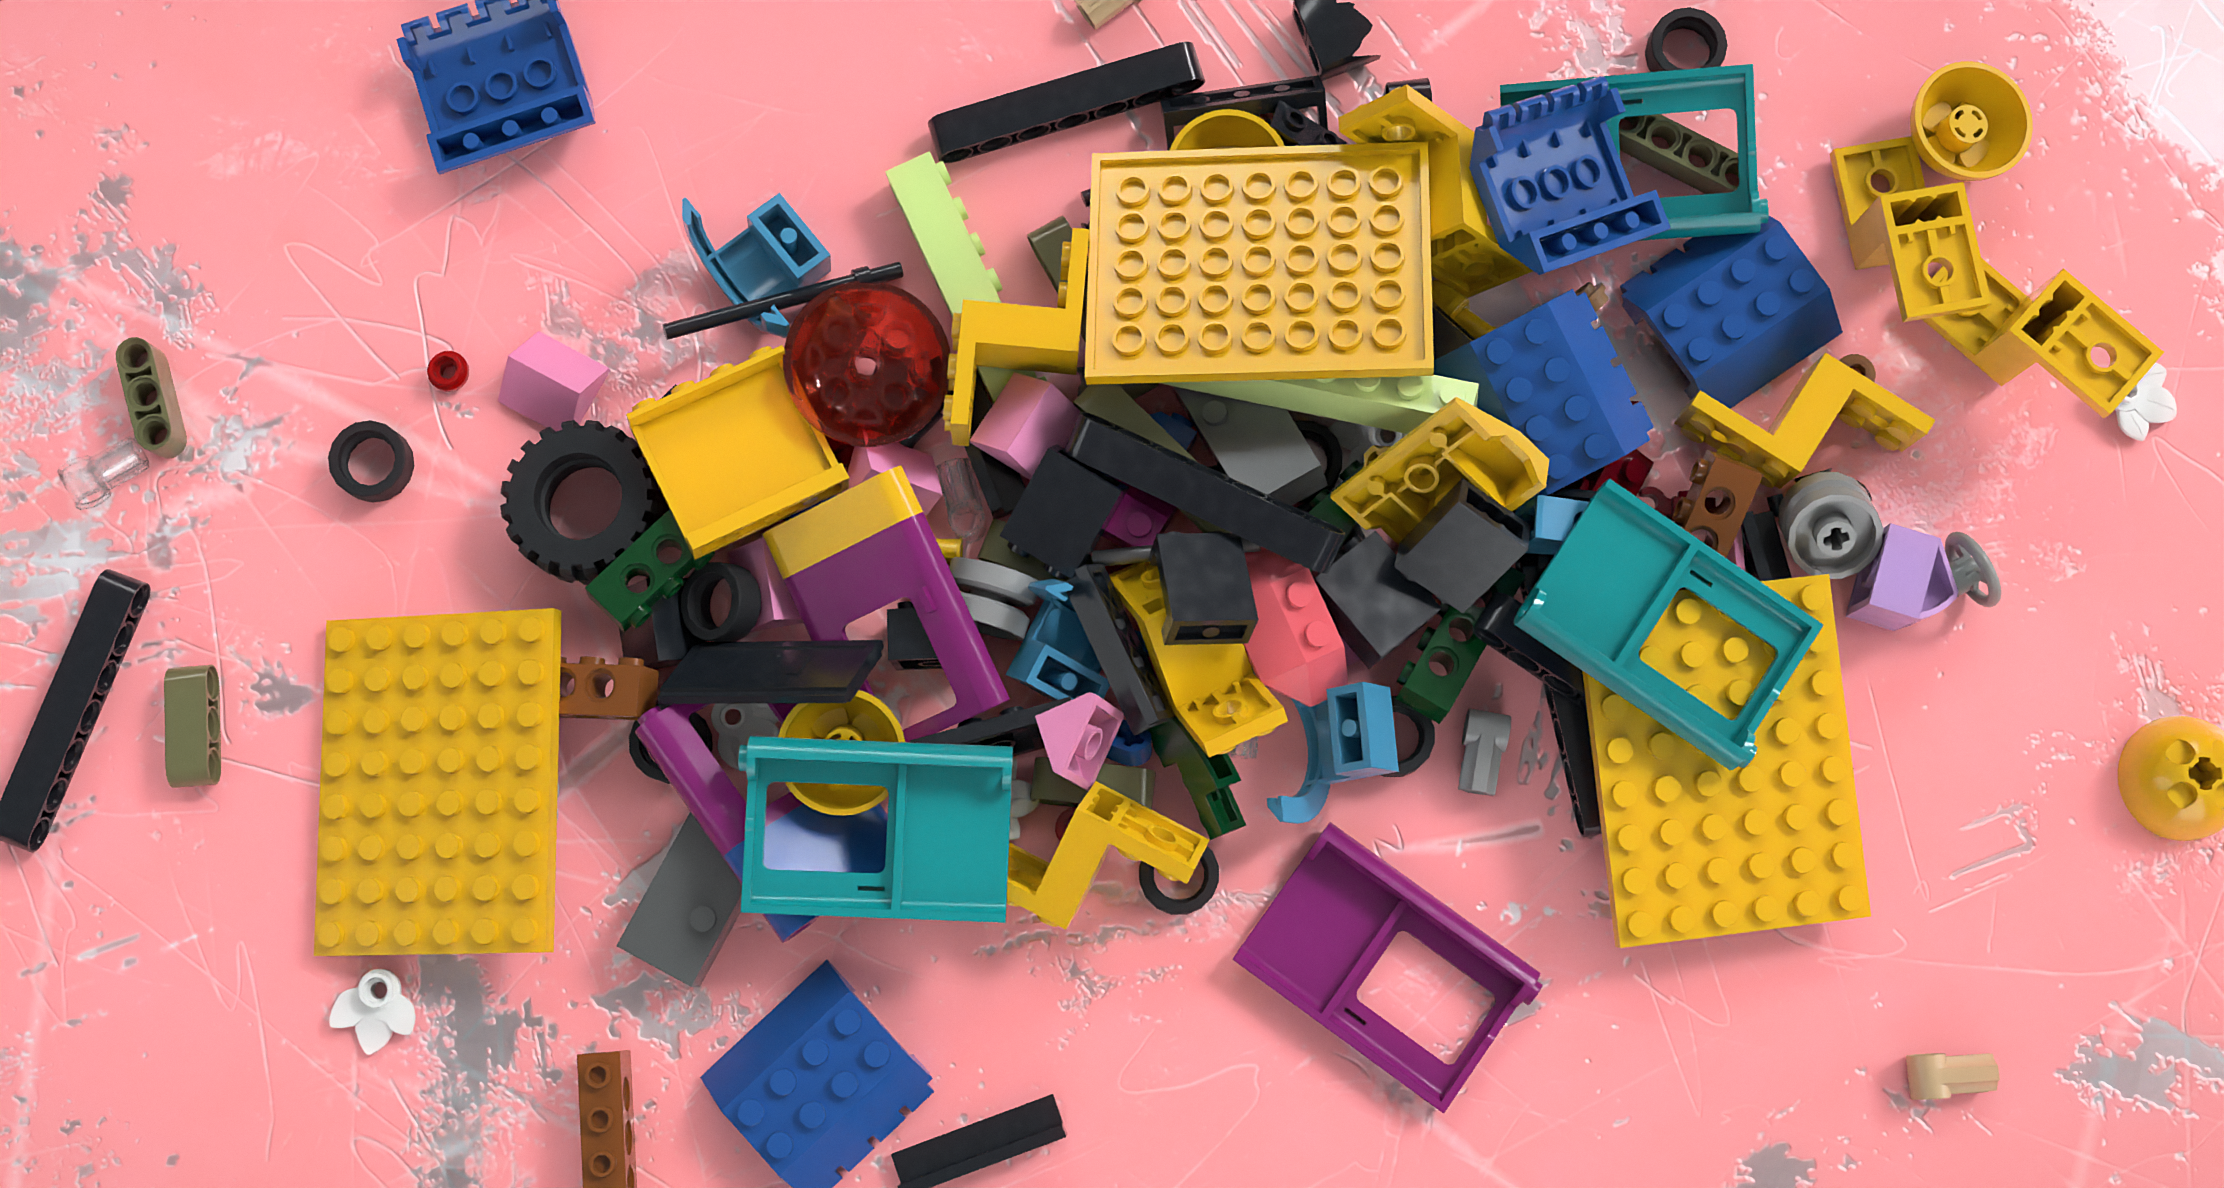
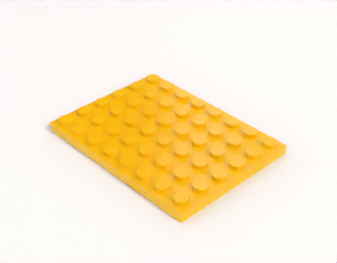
[1085,141,1434,385]
[1582,574,1871,948]
[314,608,562,956]

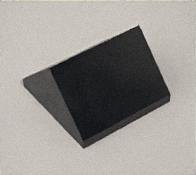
[619,578,707,670]

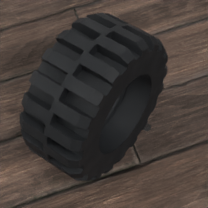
[500,420,669,585]

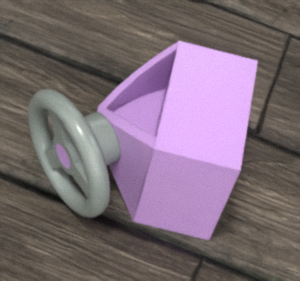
[1845,523,2002,631]

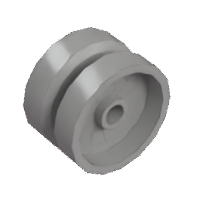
[1778,472,1883,579]
[949,557,1038,641]

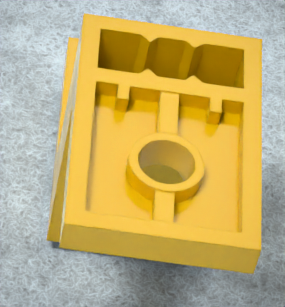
[1338,84,1533,298]
[1829,136,1992,322]
[943,228,1090,446]
[1922,258,2164,418]
[1674,353,1936,489]
[1109,562,1288,758]
[1007,781,1210,930]

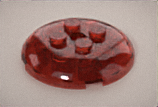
[783,281,951,447]

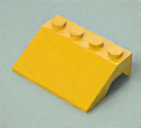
[1330,397,1549,545]

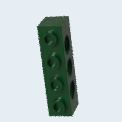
[585,509,715,632]
[1395,567,1526,724]

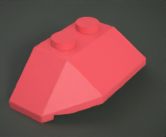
[1243,547,1349,707]

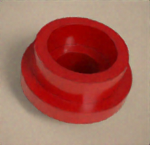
[427,351,469,392]

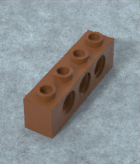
[1672,449,1763,591]
[559,656,659,721]
[577,1050,637,1188]

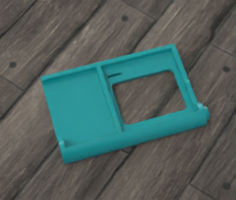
[1500,64,1769,241]
[1513,479,1824,770]
[738,736,1013,923]

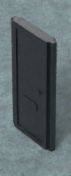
[657,640,884,704]

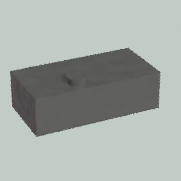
[1172,386,1328,506]
[616,812,742,987]

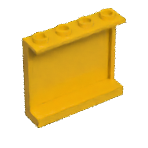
[626,345,850,559]

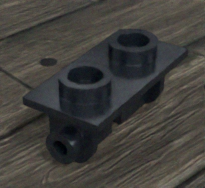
[1266,100,1347,146]

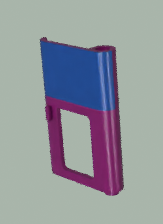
[635,703,888,943]

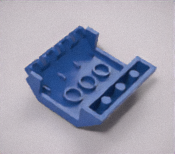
[396,0,596,175]
[1469,76,1671,275]
[1620,216,1843,409]
[1434,289,1654,508]
[700,959,935,1188]

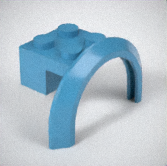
[682,192,831,338]
[1005,579,1150,701]
[1267,682,1399,824]

